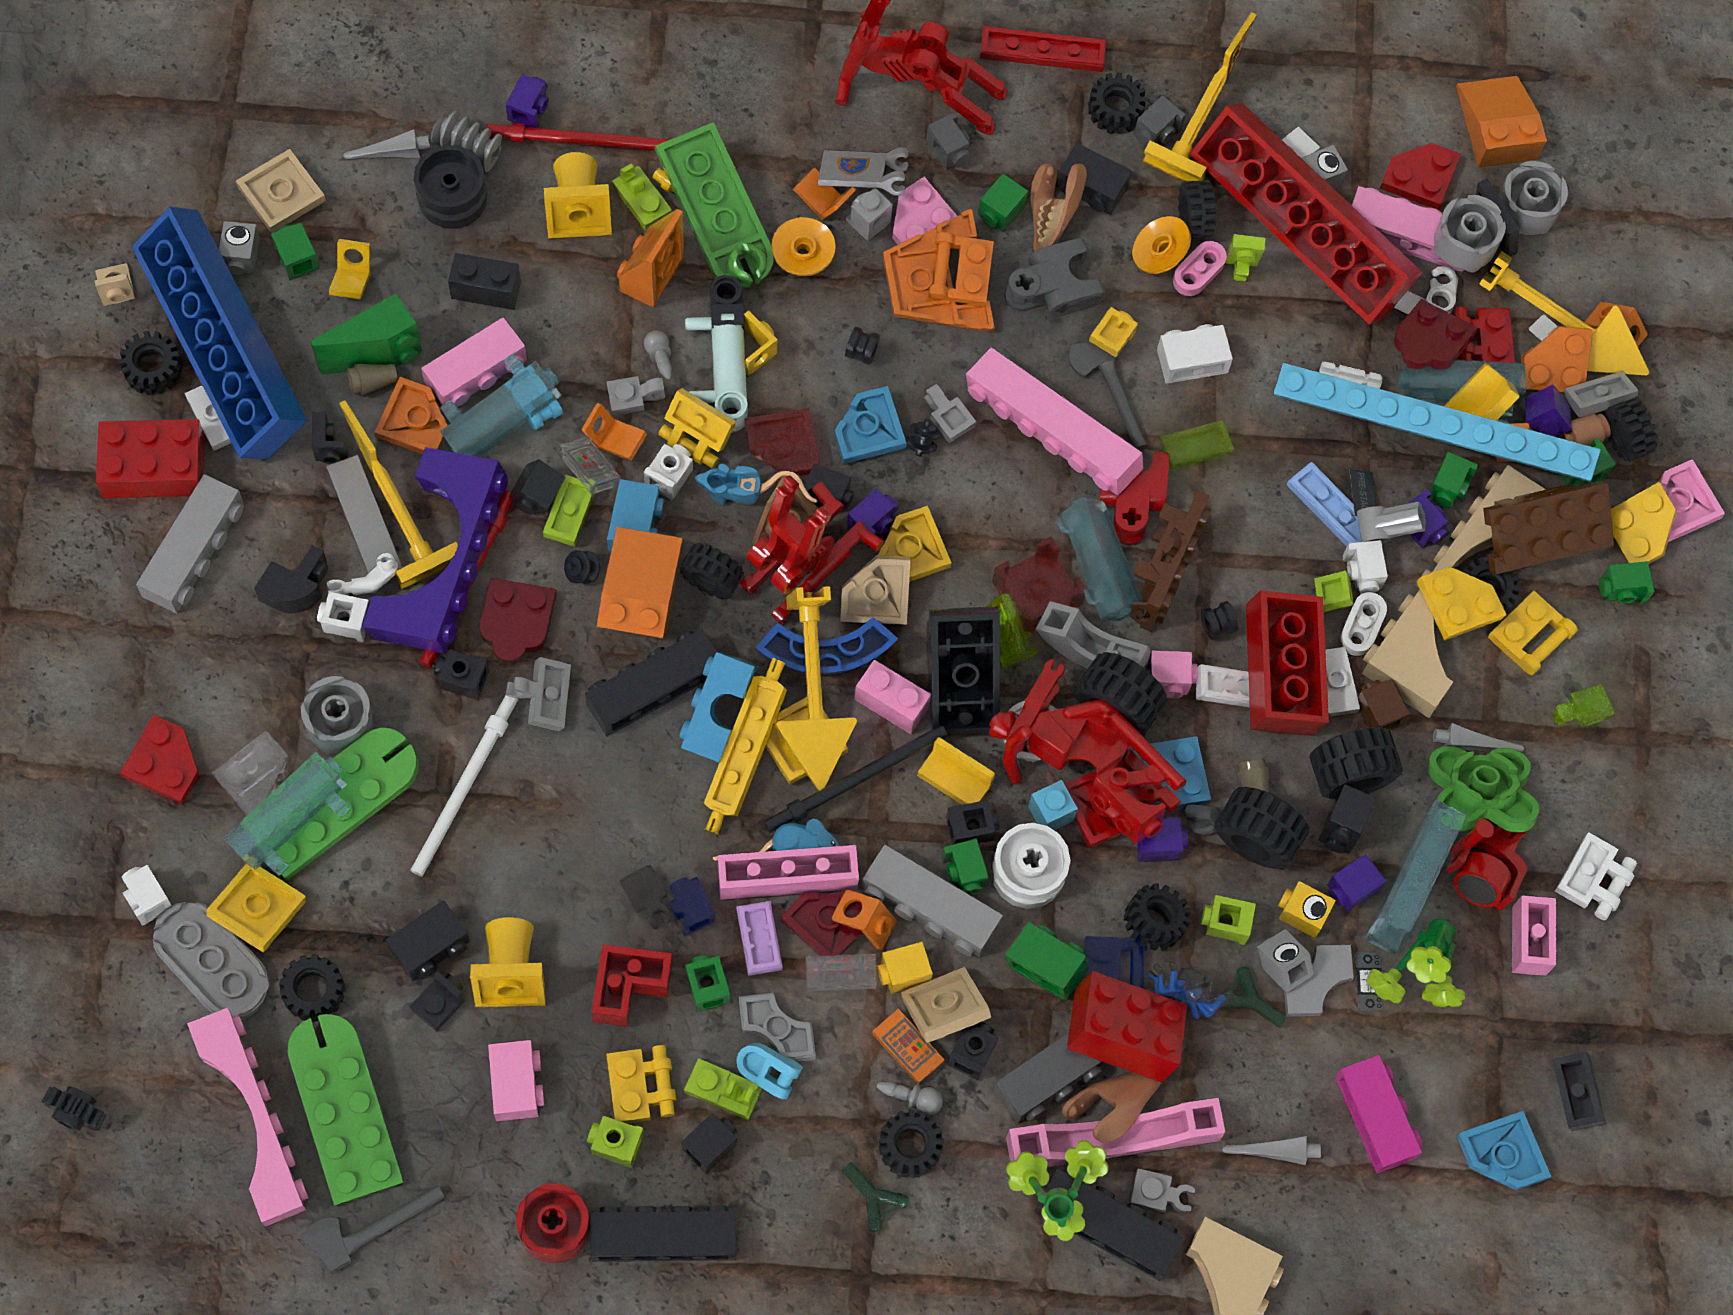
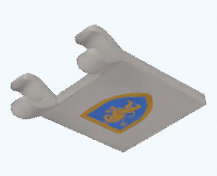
[818,147,909,195]

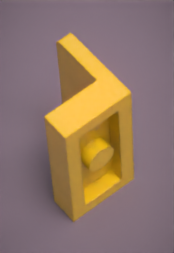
[1444,363,1520,421]
[917,737,995,805]

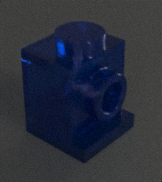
[669,877,715,936]

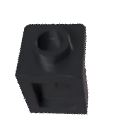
[312,411,349,464]
[409,971,465,1032]

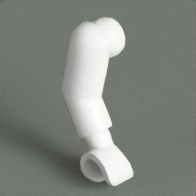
[327,553,398,596]

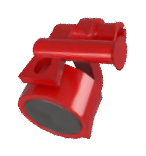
[1446,819,1527,910]

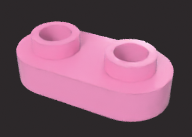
[1173,241,1227,296]

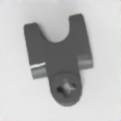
[1005,238,1107,316]

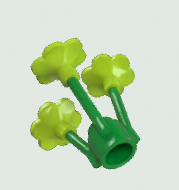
[1366,919,1466,1007]
[1006,1140,1109,1241]

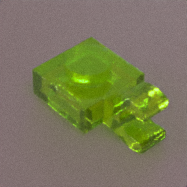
[1551,684,1615,727]

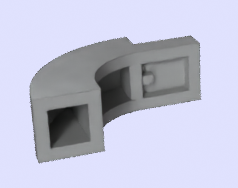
[1036,601,1151,669]

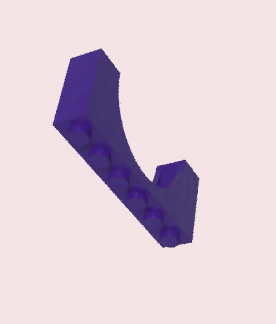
[362,447,508,654]

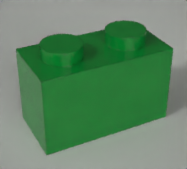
[1005,922,1089,1002]

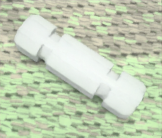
[1319,361,1382,389]

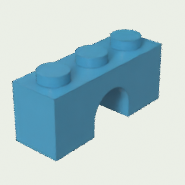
[679,652,759,762]

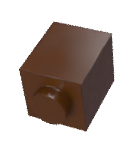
[1358,679,1409,730]

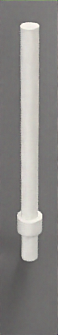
[411,695,518,877]

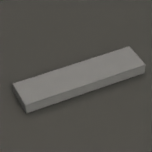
[326,455,402,576]

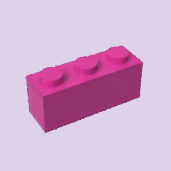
[1335,1055,1422,1174]

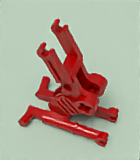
[835,0,1008,135]
[739,475,885,626]

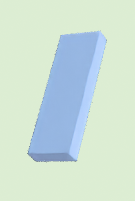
[1287,462,1361,547]

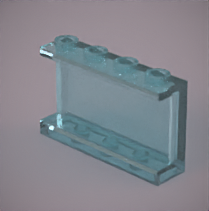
[1363,799,1466,954]

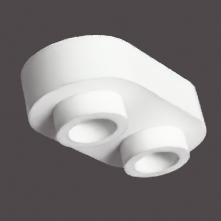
[1340,592,1387,656]

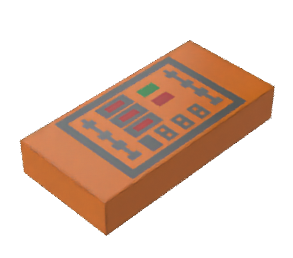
[872,1009,945,1085]

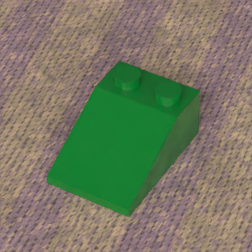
[310,294,422,375]

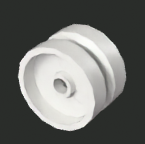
[991,823,1071,909]

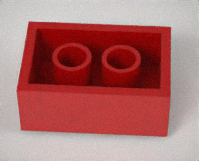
[96,419,205,498]
[1067,971,1187,1082]

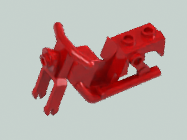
[989,660,1186,845]

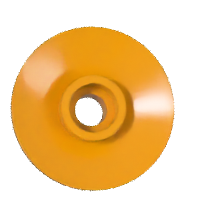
[1132,216,1191,274]
[772,217,836,276]

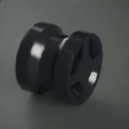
[845,326,880,365]
[1201,601,1239,640]

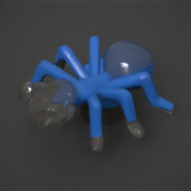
[1147,962,1234,1019]

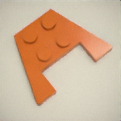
[882,209,995,332]

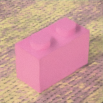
[854,660,931,734]
[1512,896,1556,976]
[488,1040,544,1122]

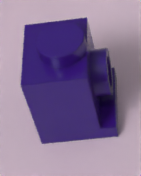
[506,74,549,128]
[847,488,899,548]
[1408,489,1450,549]

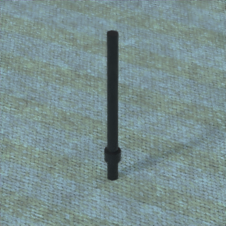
[764,725,947,833]

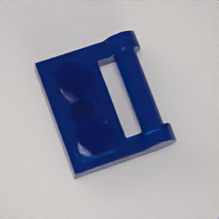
[1084,936,1147,989]

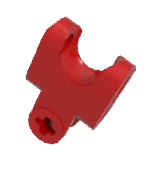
[1099,451,1169,545]

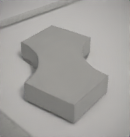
[1284,945,1354,1017]
[739,993,816,1062]

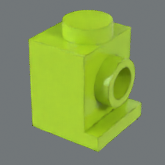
[1201,895,1256,945]
[587,1116,644,1168]

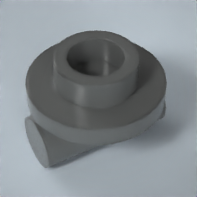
[1185,804,1221,835]

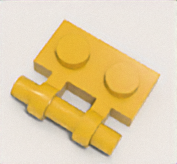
[658,388,736,469]
[606,1045,677,1124]

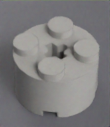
[1498,161,1568,235]
[1434,195,1506,272]
[301,676,374,754]

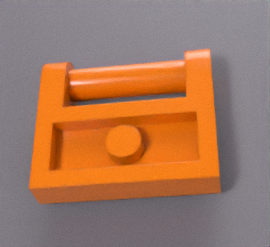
[929,232,994,306]

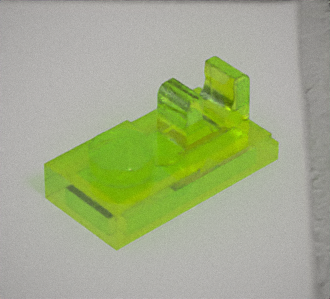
[986,594,1038,669]

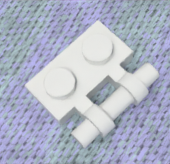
[1555,832,1637,920]

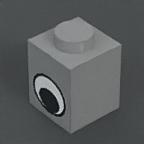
[1302,145,1348,189]
[219,221,260,275]
[1257,929,1315,993]

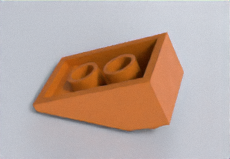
[1456,76,1547,168]
[617,209,684,308]
[596,527,683,638]

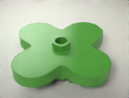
[1427,746,1539,832]

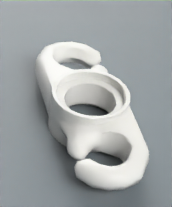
[1425,266,1458,314]

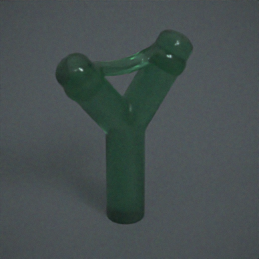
[1217,966,1287,1029]
[842,1162,909,1232]

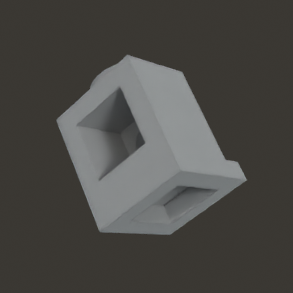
[846,188,892,241]

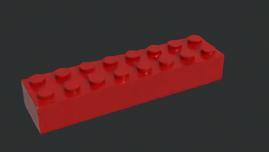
[1190,103,1423,324]

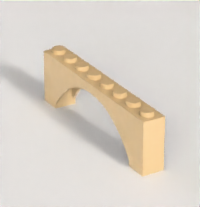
[1362,465,1552,718]
[1185,1217,1284,1315]

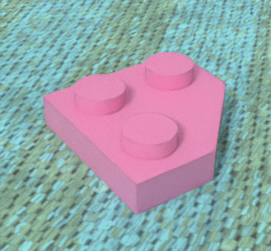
[892,177,957,245]
[1660,459,1725,542]

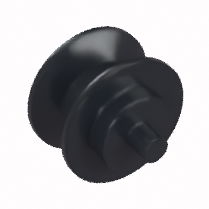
[906,419,941,457]
[564,550,600,584]

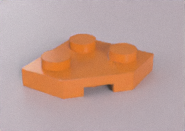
[1518,326,1592,392]
[374,377,449,454]

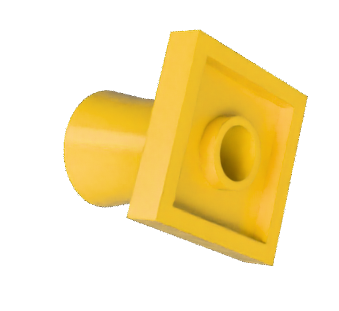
[544,152,612,239]
[470,917,546,1007]

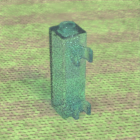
[440,353,562,457]
[1398,360,1526,424]
[1056,497,1143,621]
[223,752,351,876]

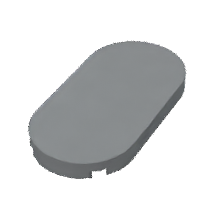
[153,902,270,1020]

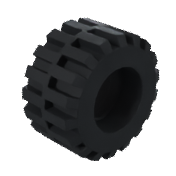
[1074,652,1167,736]
[1309,727,1403,799]
[1214,786,1310,870]

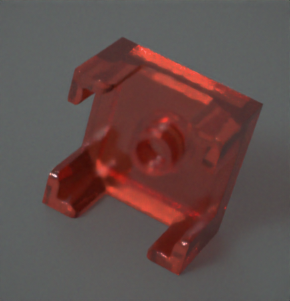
[992,537,1087,635]

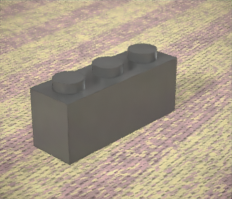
[993,1033,1104,1124]

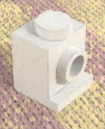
[644,444,693,501]
[1343,540,1388,594]
[317,592,370,643]
[122,865,172,926]

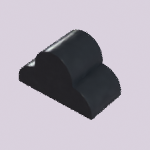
[926,606,1000,736]

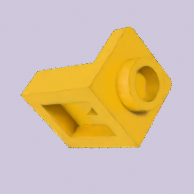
[1089,307,1138,357]

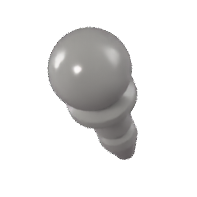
[644,330,672,379]
[877,1082,943,1115]

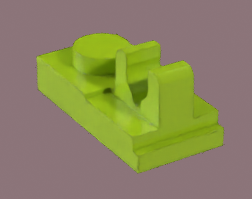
[611,163,672,232]
[1225,234,1266,282]
[684,1058,763,1120]

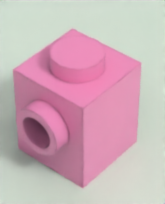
[1147,650,1198,698]

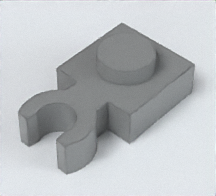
[1129,1168,1195,1214]

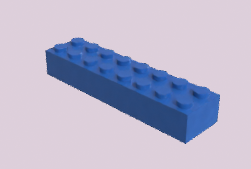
[132,207,307,459]

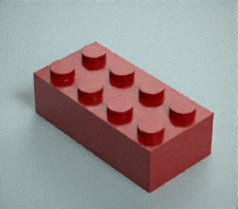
[1246,590,1329,736]

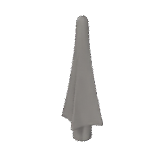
[343,129,431,159]
[1433,723,1524,752]
[1222,1136,1321,1165]

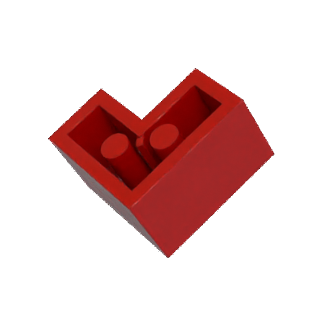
[591,944,673,1027]

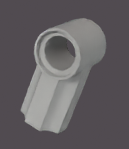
[1357,502,1426,544]

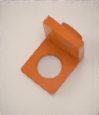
[793,168,856,220]
[1585,302,1647,347]
[582,403,647,461]
[832,889,897,950]

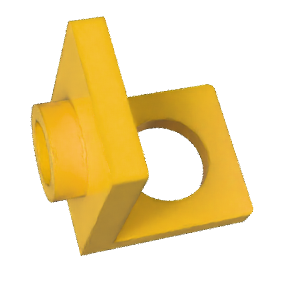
[329,239,370,299]
[744,310,778,376]

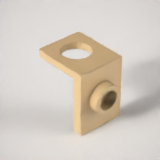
[95,263,136,306]

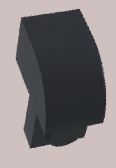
[254,545,328,613]

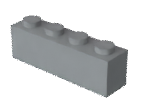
[136,474,244,614]
[862,844,1003,958]

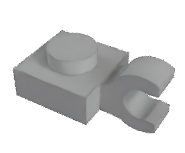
[607,376,666,416]
[924,384,976,443]

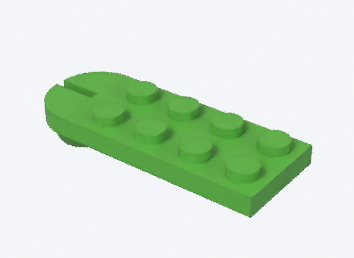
[655,122,774,289]
[245,728,419,880]
[288,1014,404,1206]

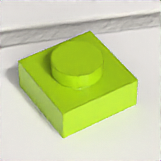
[1314,571,1354,612]

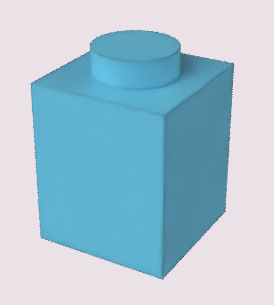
[1028,780,1078,831]

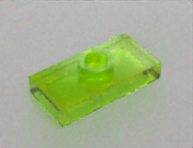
[1160,420,1234,469]

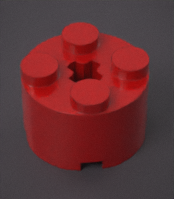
[516,1183,590,1263]

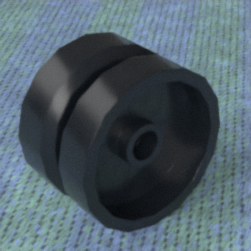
[414,145,488,229]

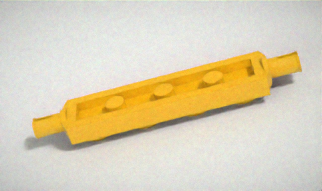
[704,658,787,834]

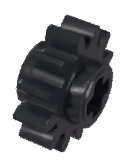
[41,1086,107,1131]

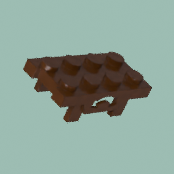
[1483,480,1614,574]
[1126,491,1211,632]

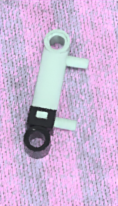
[685,275,748,433]

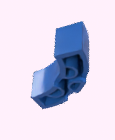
[754,617,898,675]

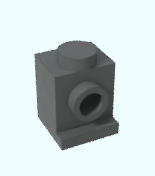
[1134,95,1186,147]
[926,112,971,170]

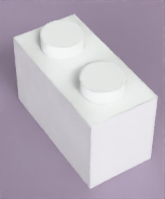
[1157,324,1233,384]

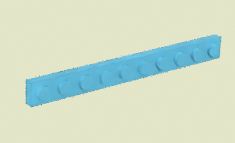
[1274,363,1601,483]

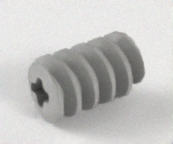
[431,110,502,173]

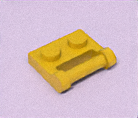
[1488,591,1578,675]

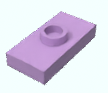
[736,901,783,976]

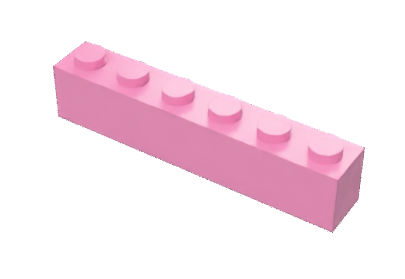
[966,347,1143,496]

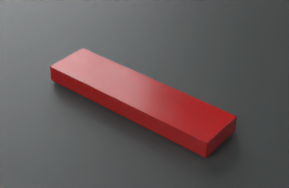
[980,26,1106,72]

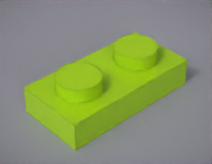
[543,475,596,547]

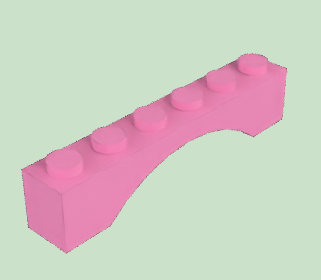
[187,1007,309,1227]
[1006,1098,1225,1167]

